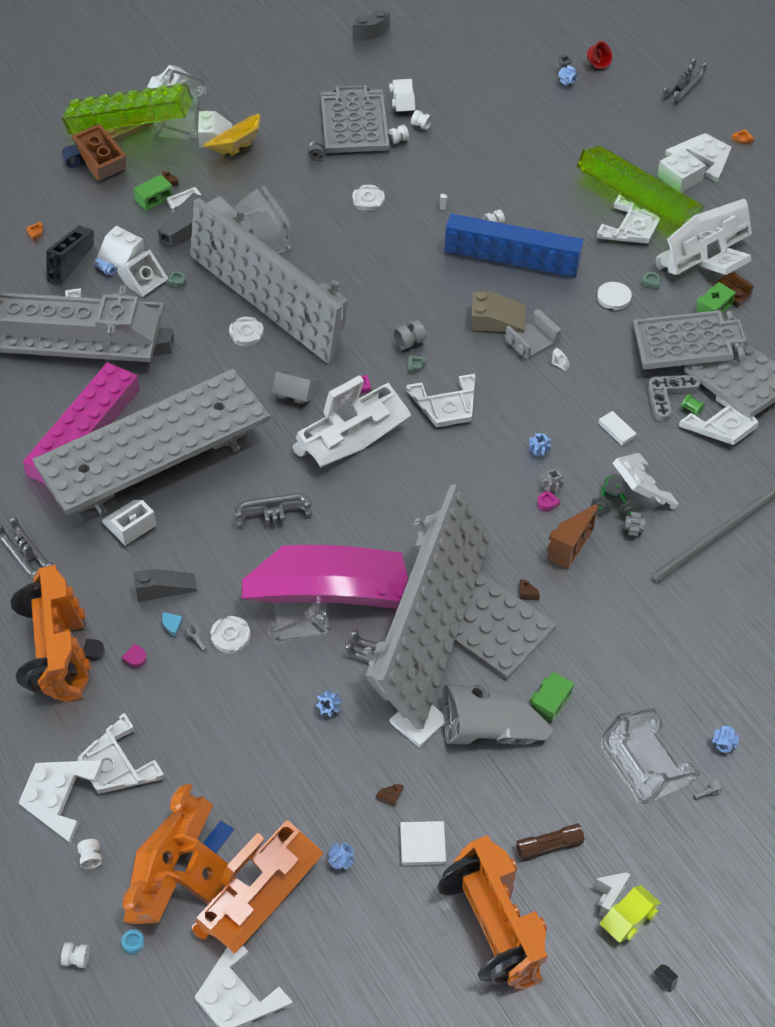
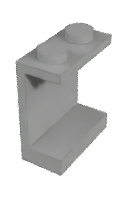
[505,309,561,360]

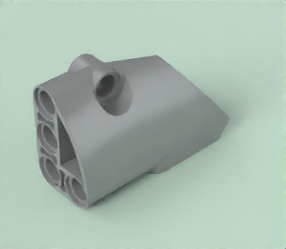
[442,684,553,745]

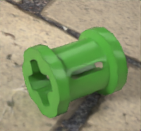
[681,394,706,417]

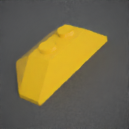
[203,114,260,155]

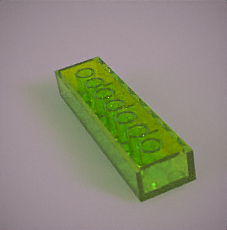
[62,83,193,134]
[576,145,705,229]

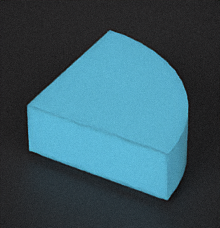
[162,612,183,637]

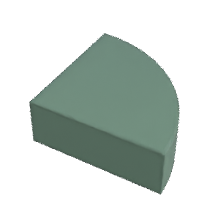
[408,356,427,373]

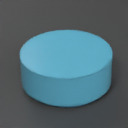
[121,929,145,954]

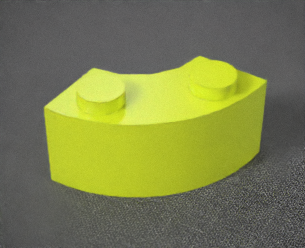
[600,885,661,943]

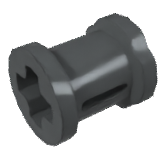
[557,55,572,74]

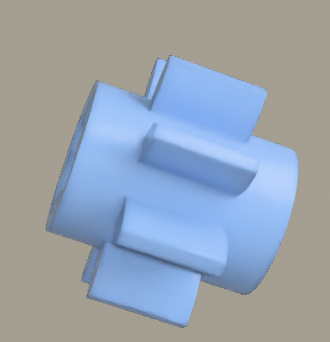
[558,65,578,86]
[529,433,551,456]
[316,689,343,717]
[712,726,740,753]
[327,842,355,870]

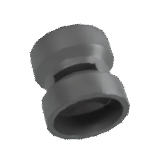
[308,138,324,161]

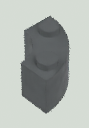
[353,10,390,40]

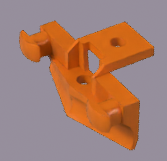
[122,784,229,924]
[191,819,324,954]

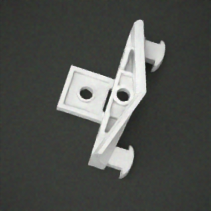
[656,199,752,275]
[293,375,411,467]

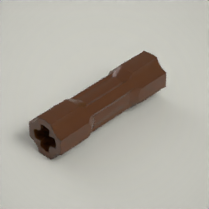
[516,823,585,860]

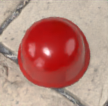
[587,41,613,69]

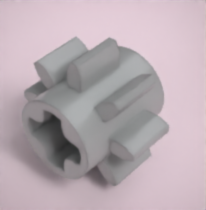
[540,469,564,493]
[624,512,645,536]

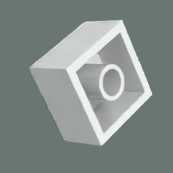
[657,148,706,193]

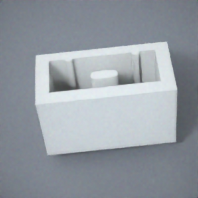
[102,500,156,546]

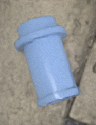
[94,258,116,276]

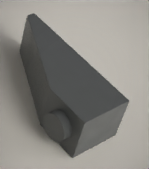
[133,569,197,602]

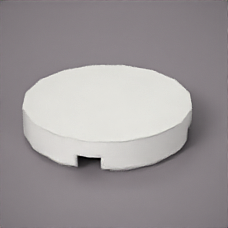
[352,185,385,211]
[597,282,632,310]
[229,317,264,346]
[210,616,251,654]

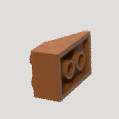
[72,123,126,181]
[547,505,598,569]

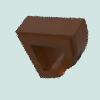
[162,171,179,186]
[519,579,540,600]
[376,784,404,807]

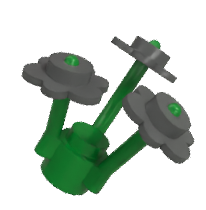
[590,474,639,517]

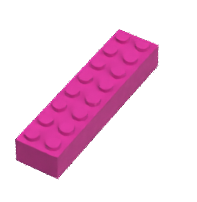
[22,362,140,484]

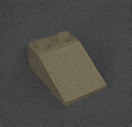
[471,291,526,332]

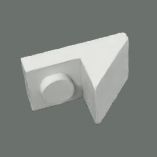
[594,872,630,918]

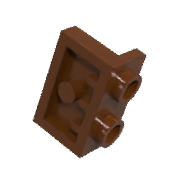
[712,271,754,308]

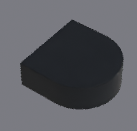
[83,638,105,661]
[655,964,678,992]

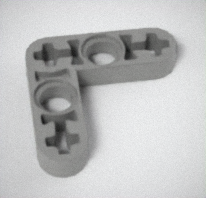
[648,375,700,422]

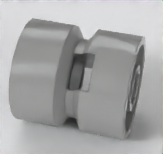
[393,320,426,350]

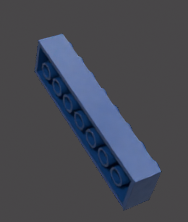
[444,213,584,277]

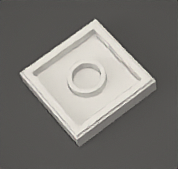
[390,705,444,748]
[400,821,446,866]

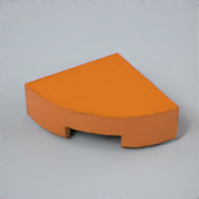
[731,129,754,144]
[26,221,43,242]

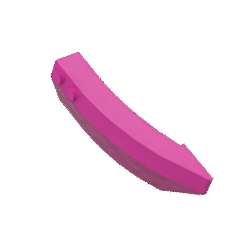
[241,545,409,609]

